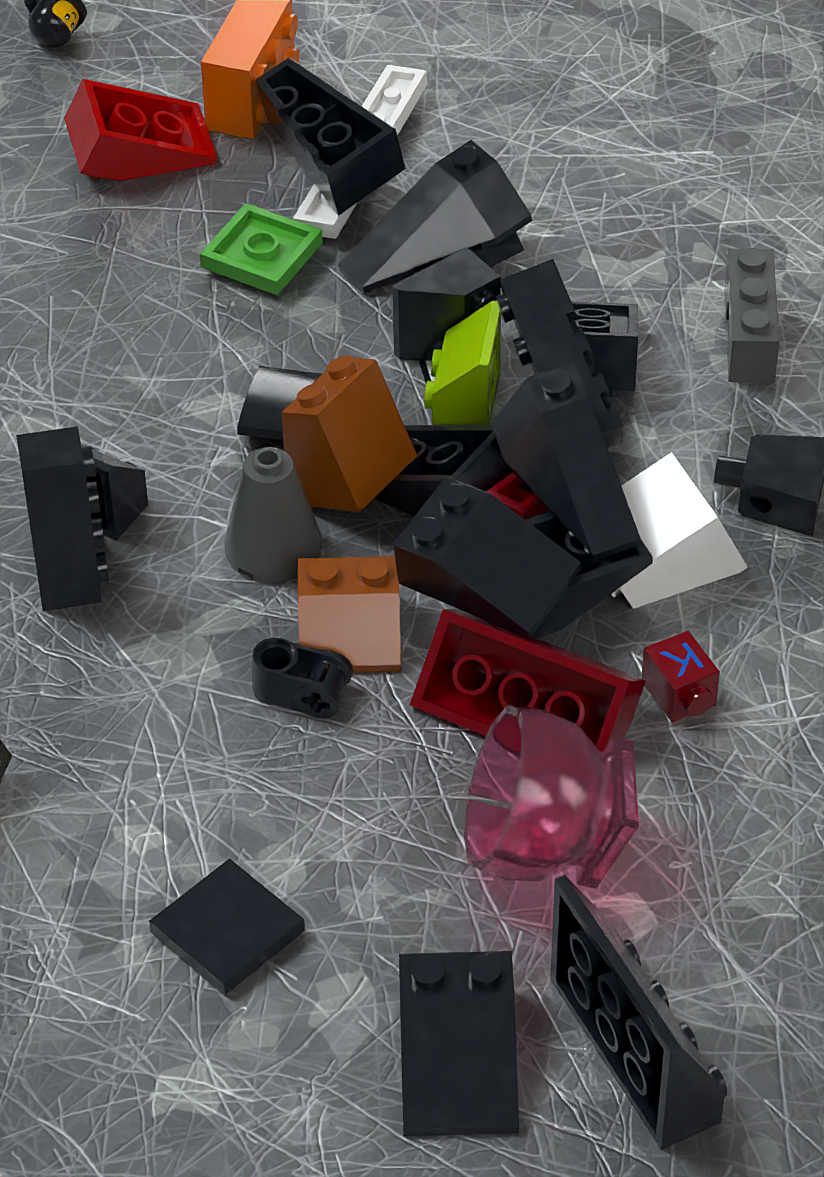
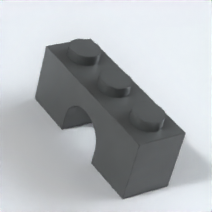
[724,248,779,383]

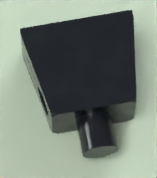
[714,434,824,536]

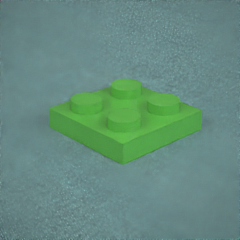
[200,203,323,295]

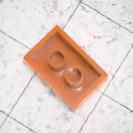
[201,0,300,139]

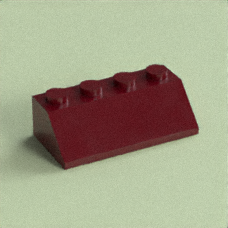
[409,609,646,780]

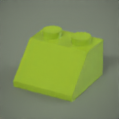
[424,301,502,425]

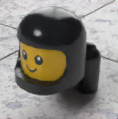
[24,0,87,48]

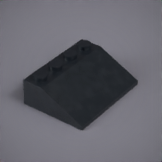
[550,875,727,1150]

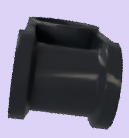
[252,637,354,719]

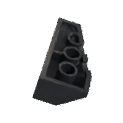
[338,140,533,293]

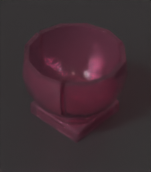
[464,705,639,889]

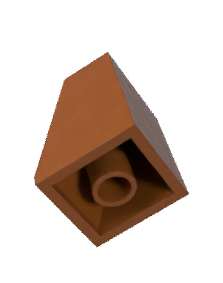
[282,355,417,512]

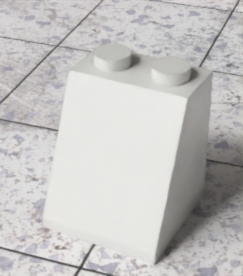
[611,452,748,609]

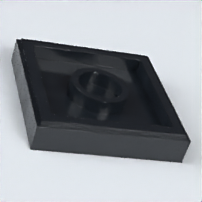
[149,858,305,995]

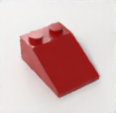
[64,79,217,181]

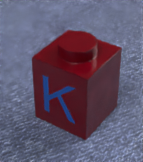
[641,631,720,723]

